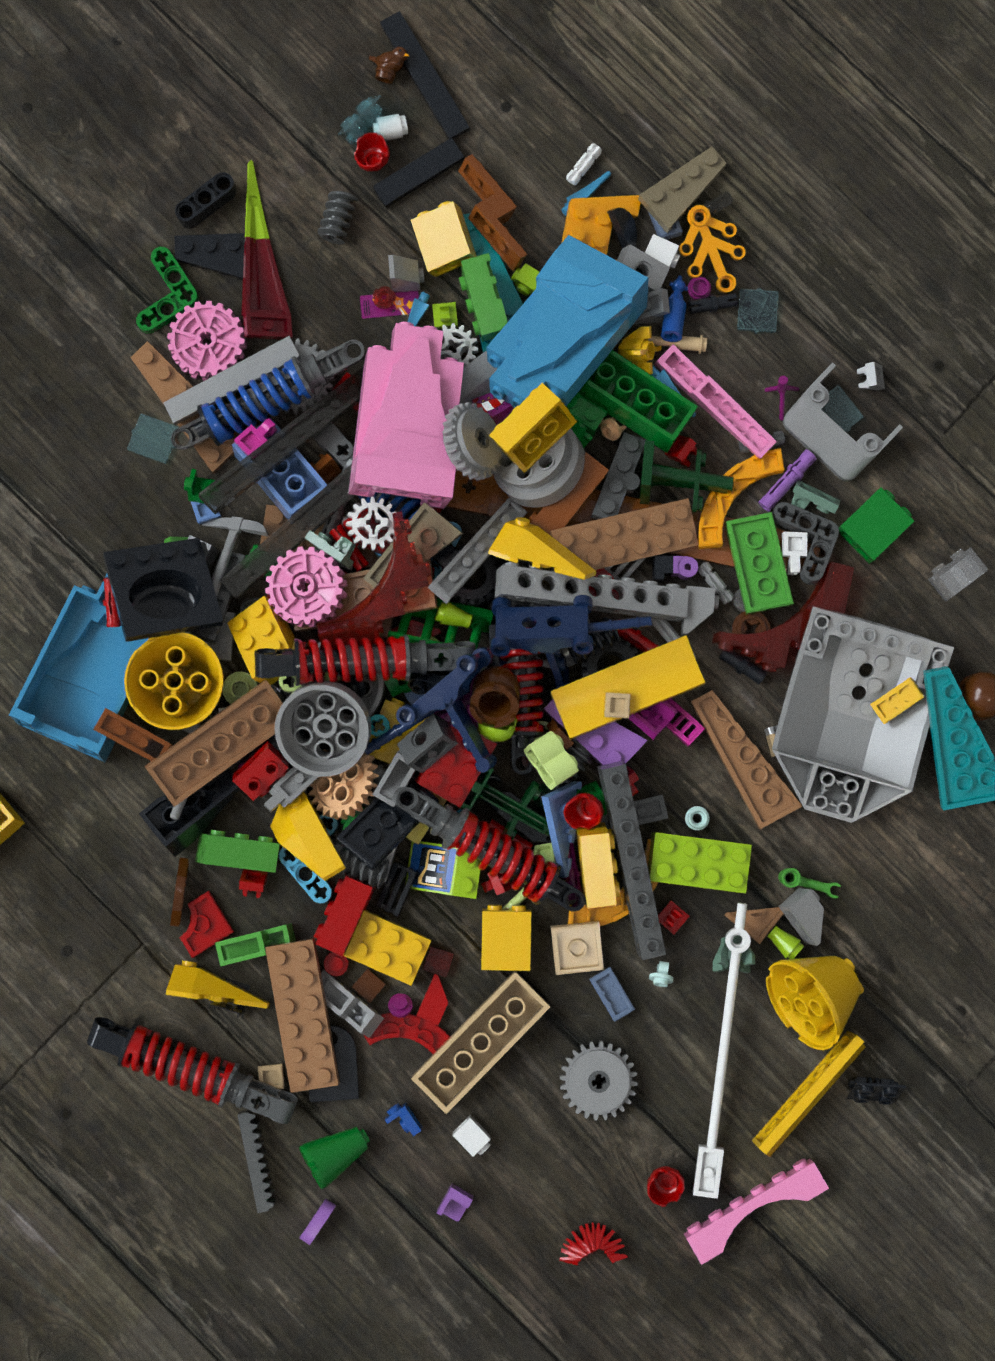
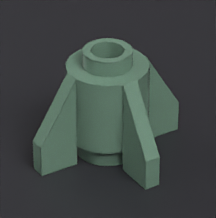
[713,935,755,973]

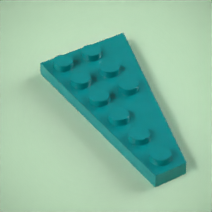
[923,666,995,811]

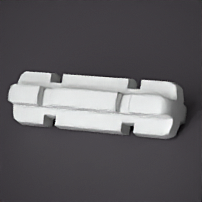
[566,143,602,186]

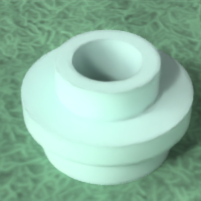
[685,806,709,830]

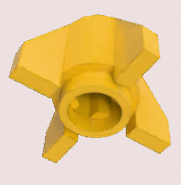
[618,326,661,375]

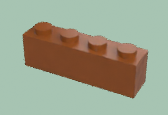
[528,452,609,535]

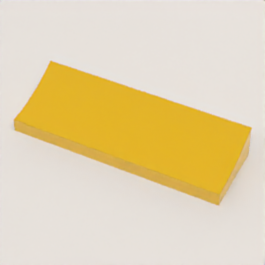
[551,635,705,740]
[752,1031,865,1157]

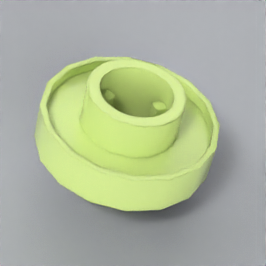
[223,671,258,704]

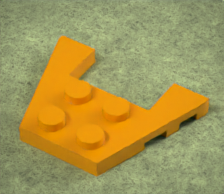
[561,195,641,260]

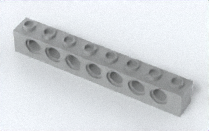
[495,562,689,622]

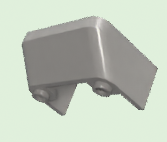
[783,362,903,481]

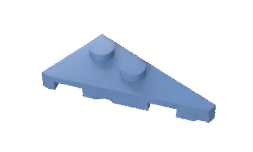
[542,781,582,878]

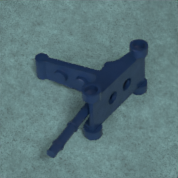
[490,595,653,689]
[364,647,497,773]

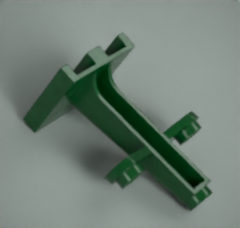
[640,440,733,513]
[461,768,549,840]

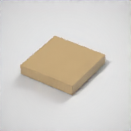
[551,921,604,975]

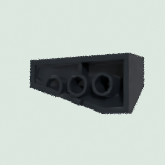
[139,768,240,857]

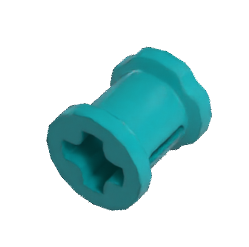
[370,714,390,737]

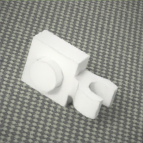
[782,532,807,575]

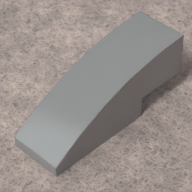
[372,731,416,807]
[321,970,384,1038]

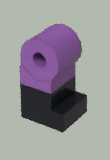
[652,556,698,583]

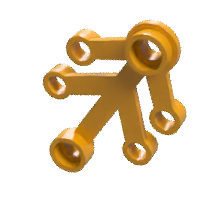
[678,205,746,293]

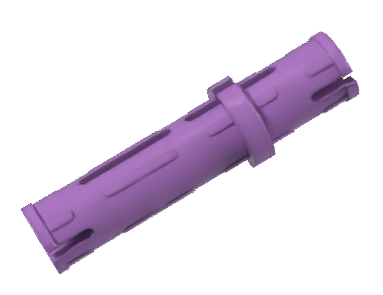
[758,449,817,512]

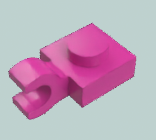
[234,418,277,459]

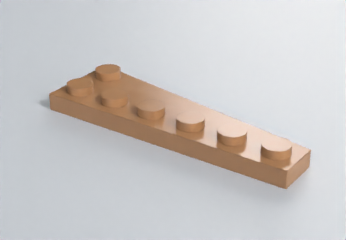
[130,341,240,474]
[690,690,802,829]

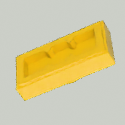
[870,677,925,724]

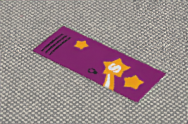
[360,291,419,319]

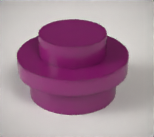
[687,277,711,299]
[388,993,413,1018]

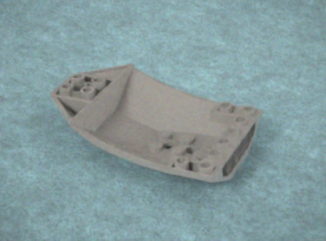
[772,606,954,823]

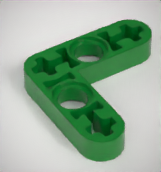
[136,247,199,334]

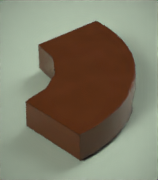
[170,857,189,927]

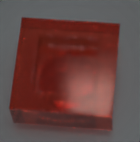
[424,946,454,977]

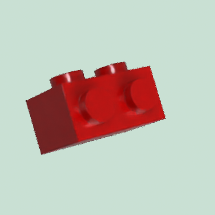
[232,741,289,801]

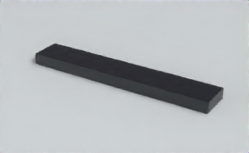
[380,11,470,140]

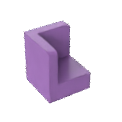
[437,1183,473,1222]

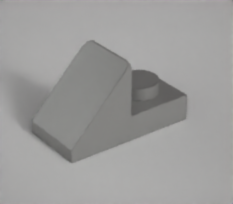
[634,288,670,324]

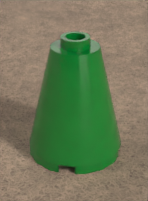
[299,1127,370,1190]

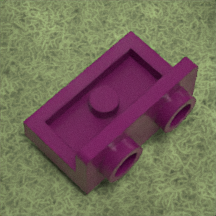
[629,700,677,740]

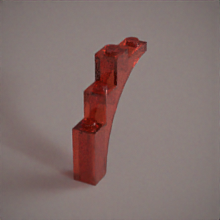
[317,511,432,650]
[712,562,854,672]

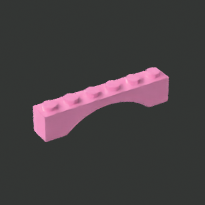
[684,1158,829,1265]

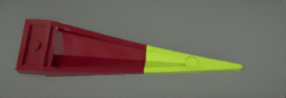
[241,160,292,340]

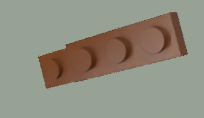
[458,154,527,271]
[93,708,173,761]

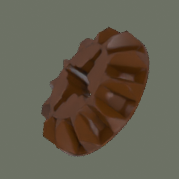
[732,612,770,649]

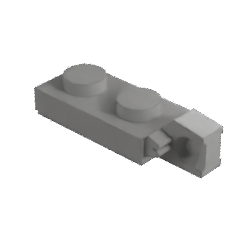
[264,767,319,813]

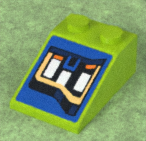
[405,841,481,899]

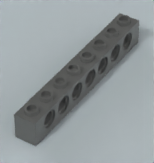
[597,761,666,960]

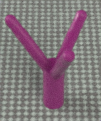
[765,376,799,421]

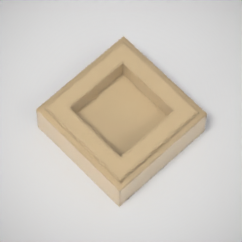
[604,692,631,719]
[258,1063,285,1091]

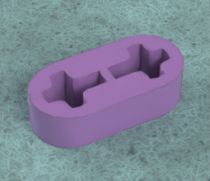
[300,1199,336,1245]

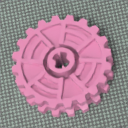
[167,301,247,381]
[265,546,348,628]

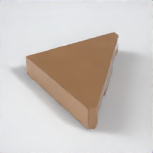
[724,907,783,944]

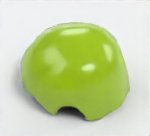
[478,718,517,742]

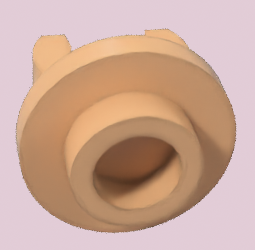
[601,417,627,441]

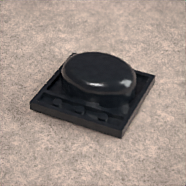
[103,538,223,642]

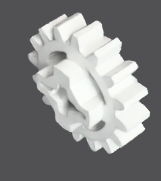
[440,323,478,367]
[346,497,400,551]

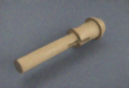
[648,335,707,354]

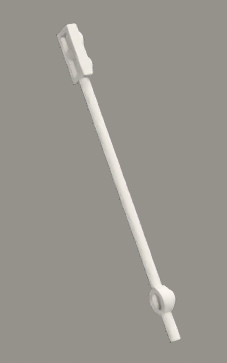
[693,903,751,1199]

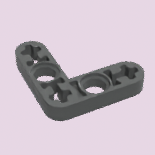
[772,502,839,585]

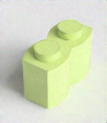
[524,731,579,790]

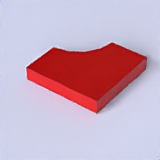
[180,891,235,958]

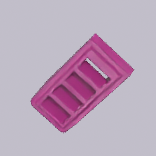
[666,698,705,747]

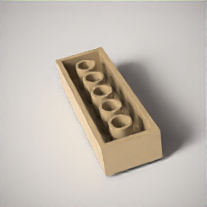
[411,971,550,1114]

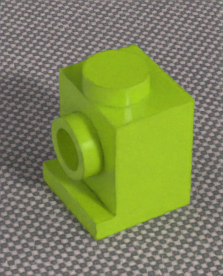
[511,263,539,296]

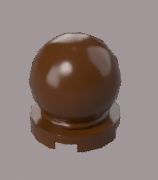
[470,666,521,728]
[957,671,995,721]

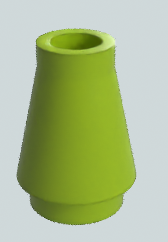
[435,602,472,628]
[767,926,804,959]

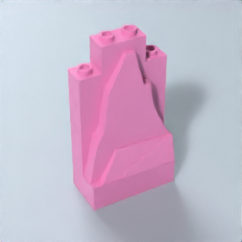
[348,322,464,509]

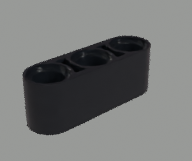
[175,172,237,229]

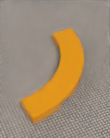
[698,448,784,549]
[568,839,658,926]

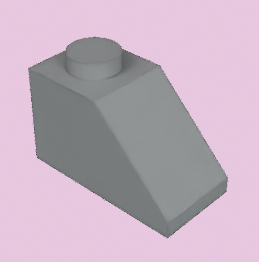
[388,255,424,293]
[681,586,719,636]
[778,888,824,946]

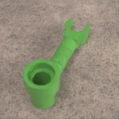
[778,868,841,898]

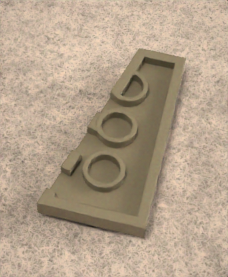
[638,147,727,234]
[363,502,463,594]

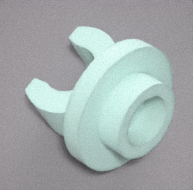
[649,961,674,987]

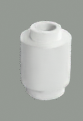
[373,114,408,141]

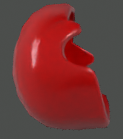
[354,132,390,172]
[563,793,604,830]
[647,1166,685,1207]

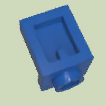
[385,1103,423,1136]

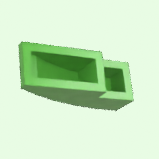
[215,923,296,966]

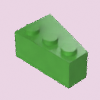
[458,253,508,342]
[195,830,279,873]

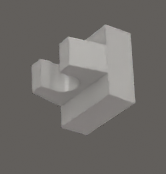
[857,362,885,391]

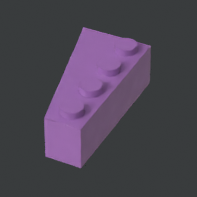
[543,699,647,766]

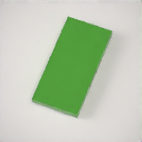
[724,512,794,615]

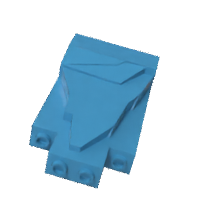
[486,235,648,408]
[9,574,149,762]

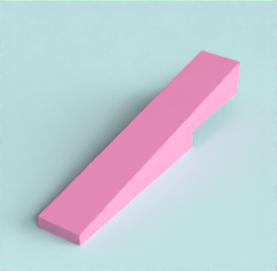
[654,344,777,459]

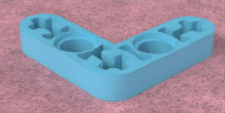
[279,815,339,903]

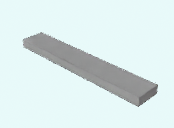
[164,336,301,425]
[428,498,528,604]

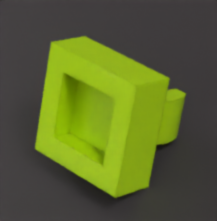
[432,302,458,329]

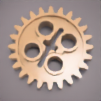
[308,741,379,820]

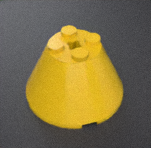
[124,632,224,730]
[766,956,864,1050]

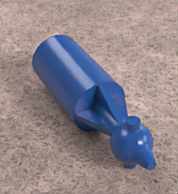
[661,275,688,342]

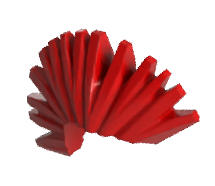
[560,1222,628,1266]

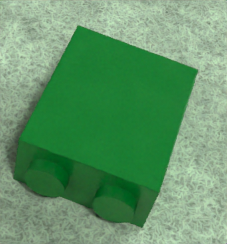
[838,487,914,564]

